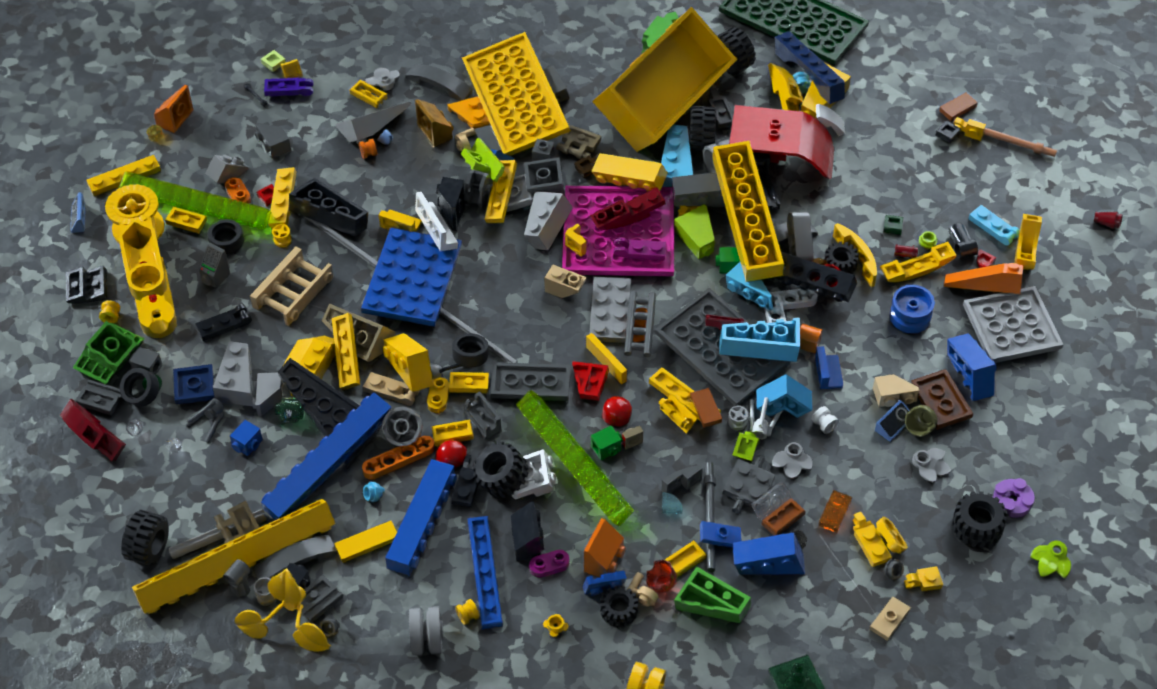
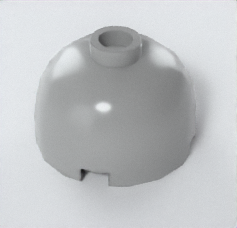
[382,406,423,446]

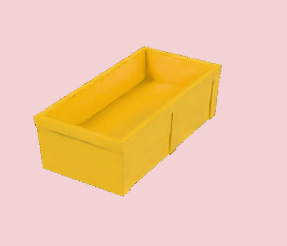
[592,7,737,152]

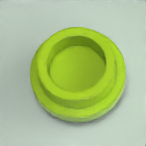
[919,231,937,249]

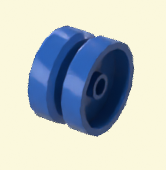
[890,285,935,334]

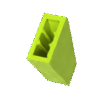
[674,204,715,259]

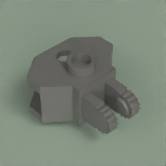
[464,169,492,209]

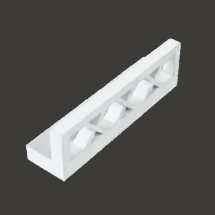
[415,192,458,251]

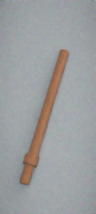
[953,118,1057,157]

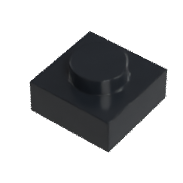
[935,121,961,143]

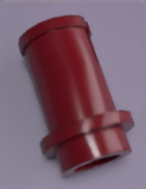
[894,244,918,259]

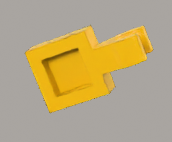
[904,566,943,591]

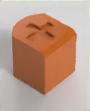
[800,323,823,353]

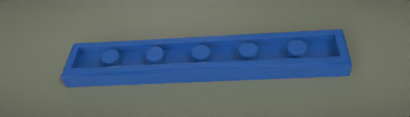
[467,516,503,629]

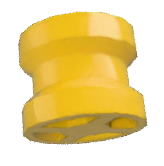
[272,224,292,248]
[99,300,121,323]
[455,599,480,625]

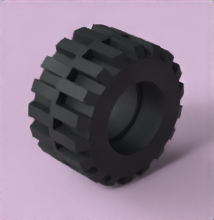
[718,27,756,75]
[689,106,716,151]
[473,442,529,498]
[952,491,1007,548]
[121,510,169,566]

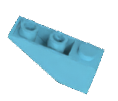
[726,262,773,311]

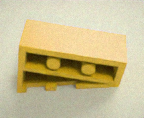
[383,333,433,392]

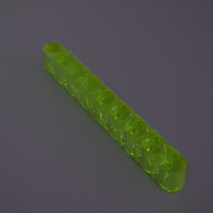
[118,172,272,230]
[517,390,634,527]

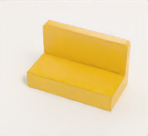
[379,210,422,232]

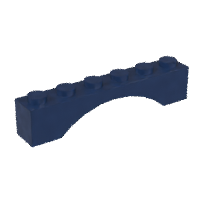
[775,31,845,104]

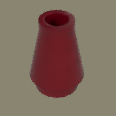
[1094,211,1123,230]

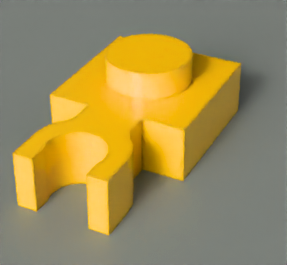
[954,117,986,141]

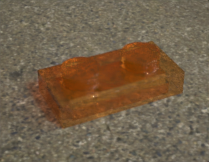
[818,490,852,533]

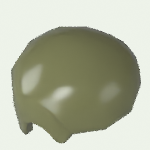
[905,405,937,437]

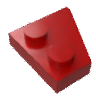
[572,361,609,401]

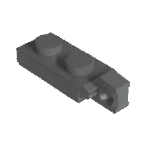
[708,88,733,129]

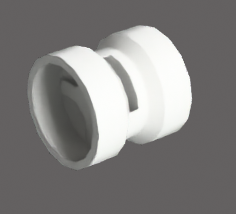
[811,406,839,434]

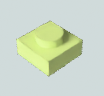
[261,50,286,72]

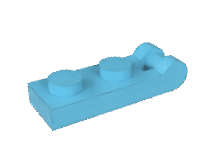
[969,205,1020,246]

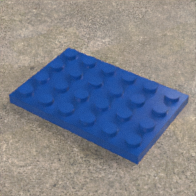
[361,228,462,326]

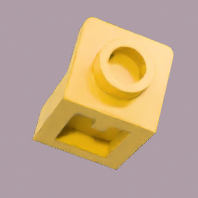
[565,224,586,257]

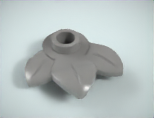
[366,68,400,91]
[772,442,812,479]
[912,448,951,482]

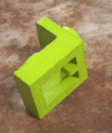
[732,431,760,462]

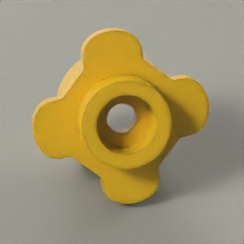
[543,614,568,637]

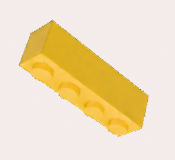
[592,153,668,191]

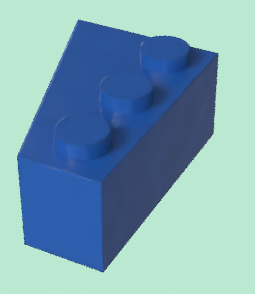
[947,333,997,401]

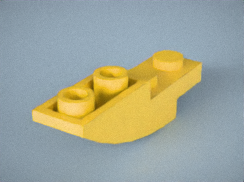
[768,63,803,111]

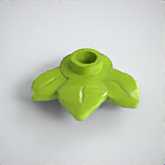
[1030,540,1071,578]

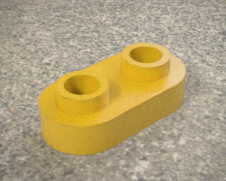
[427,377,449,413]
[876,517,907,554]

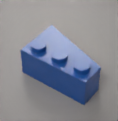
[733,532,805,575]

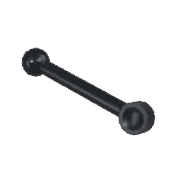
[244,84,267,106]

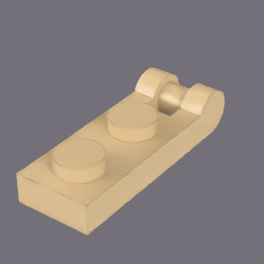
[363,372,420,406]

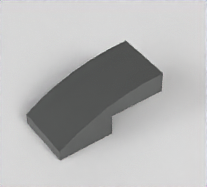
[661,465,703,496]

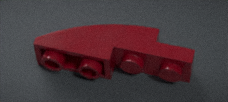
[590,187,666,230]
[60,399,126,461]

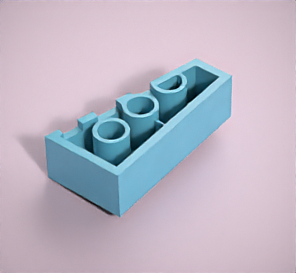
[661,124,693,187]

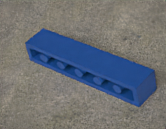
[385,459,457,575]

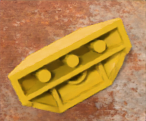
[283,336,336,397]

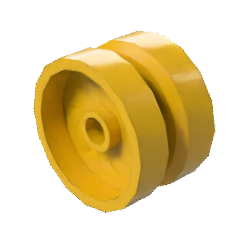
[626,662,666,689]

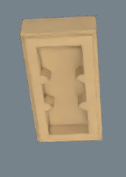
[870,596,911,641]

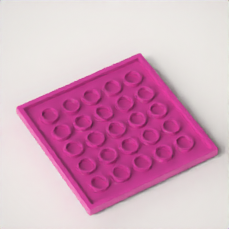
[562,186,674,276]

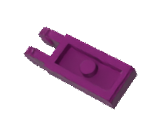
[613,238,666,261]

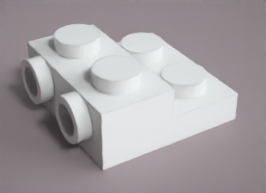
[512,449,558,500]

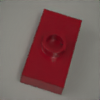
[705,314,744,330]

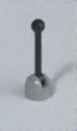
[430,364,461,379]

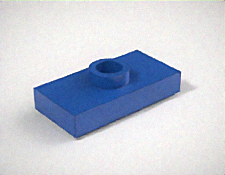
[700,521,741,548]

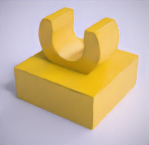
[281,59,303,78]

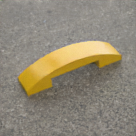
[833,223,877,288]
[880,242,956,282]

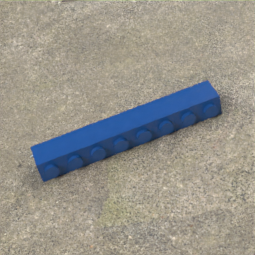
[261,392,392,520]

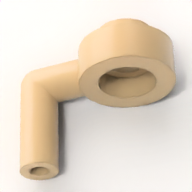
[455,128,476,151]
[626,572,659,607]

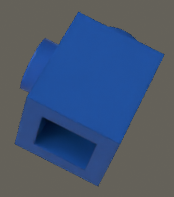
[230,420,263,456]

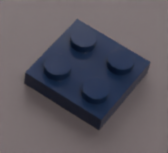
[173,364,215,405]

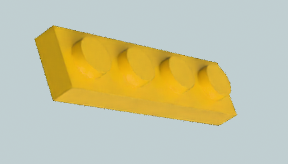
[86,155,161,196]
[485,160,517,223]
[268,167,297,228]
[332,313,360,390]
[649,367,721,421]

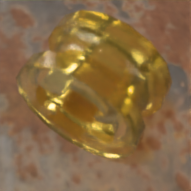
[146,125,164,142]

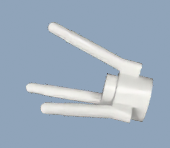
[749,397,782,439]

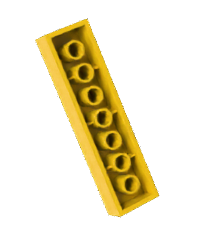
[713,141,784,282]

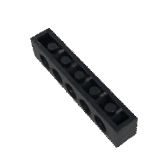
[768,252,858,302]

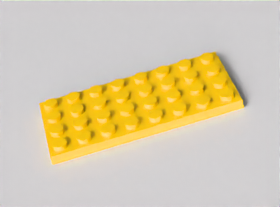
[462,32,570,156]

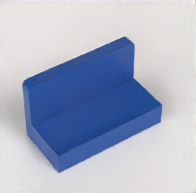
[815,346,843,389]

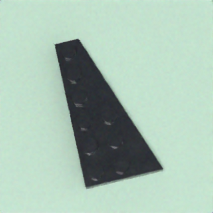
[278,358,382,469]

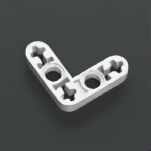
[764,289,818,323]

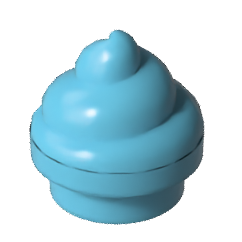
[363,482,385,502]

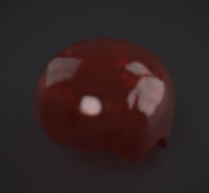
[646,559,677,594]

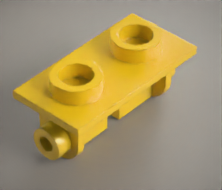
[659,394,698,434]

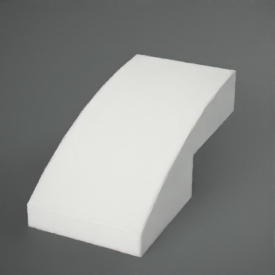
[816,104,845,136]

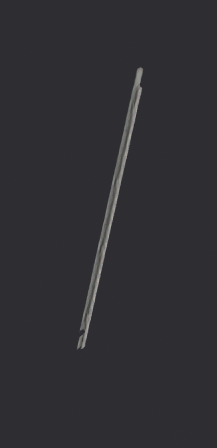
[298,214,517,363]

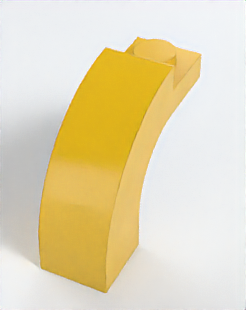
[1014,214,1042,270]

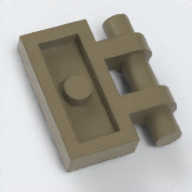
[556,125,601,160]
[214,501,259,544]

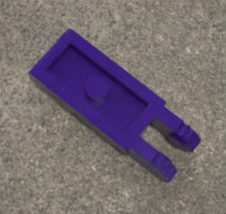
[264,78,314,96]

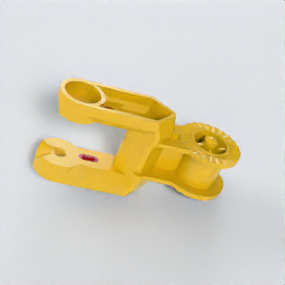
[105,184,177,338]

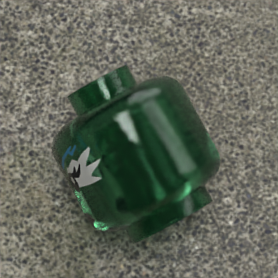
[275,397,304,423]

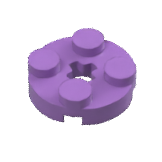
[993,478,1035,518]

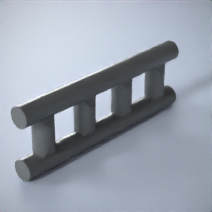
[624,291,656,357]

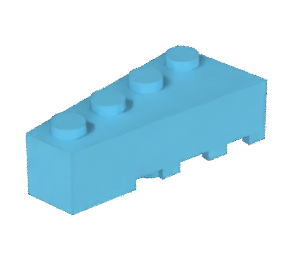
[719,318,800,362]

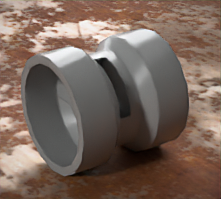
[253,577,276,606]

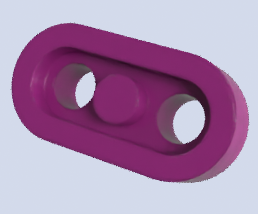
[529,550,570,578]

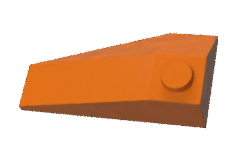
[944,263,1023,294]

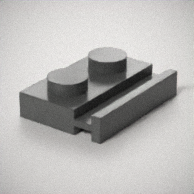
[75,379,122,416]
[301,575,343,623]

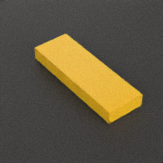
[586,333,627,384]
[334,521,397,563]

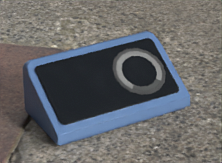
[71,192,86,233]
[875,400,910,442]

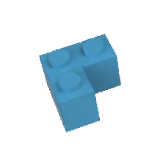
[756,374,813,418]

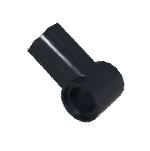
[949,223,978,259]

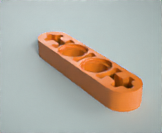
[362,436,435,480]

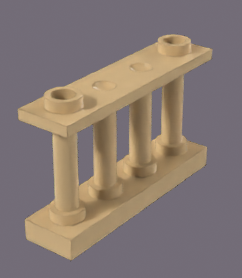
[250,246,333,326]

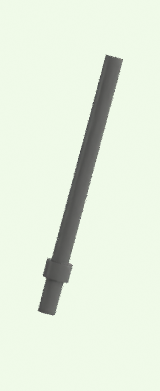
[704,462,716,572]

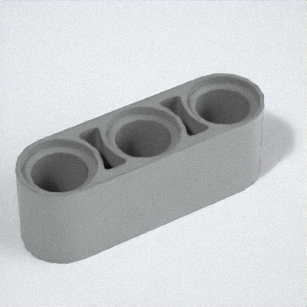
[787,212,814,262]

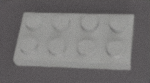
[589,277,631,343]

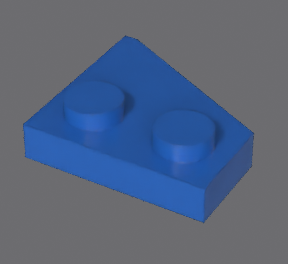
[583,570,627,596]

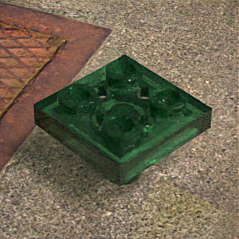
[768,654,825,689]

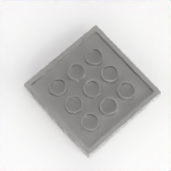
[963,286,1064,363]

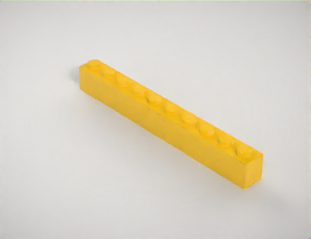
[132,499,336,614]

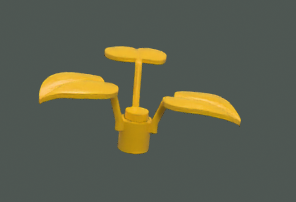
[234,569,331,652]

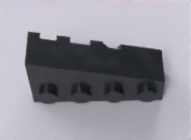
[289,178,368,237]

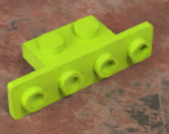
[461,138,505,182]

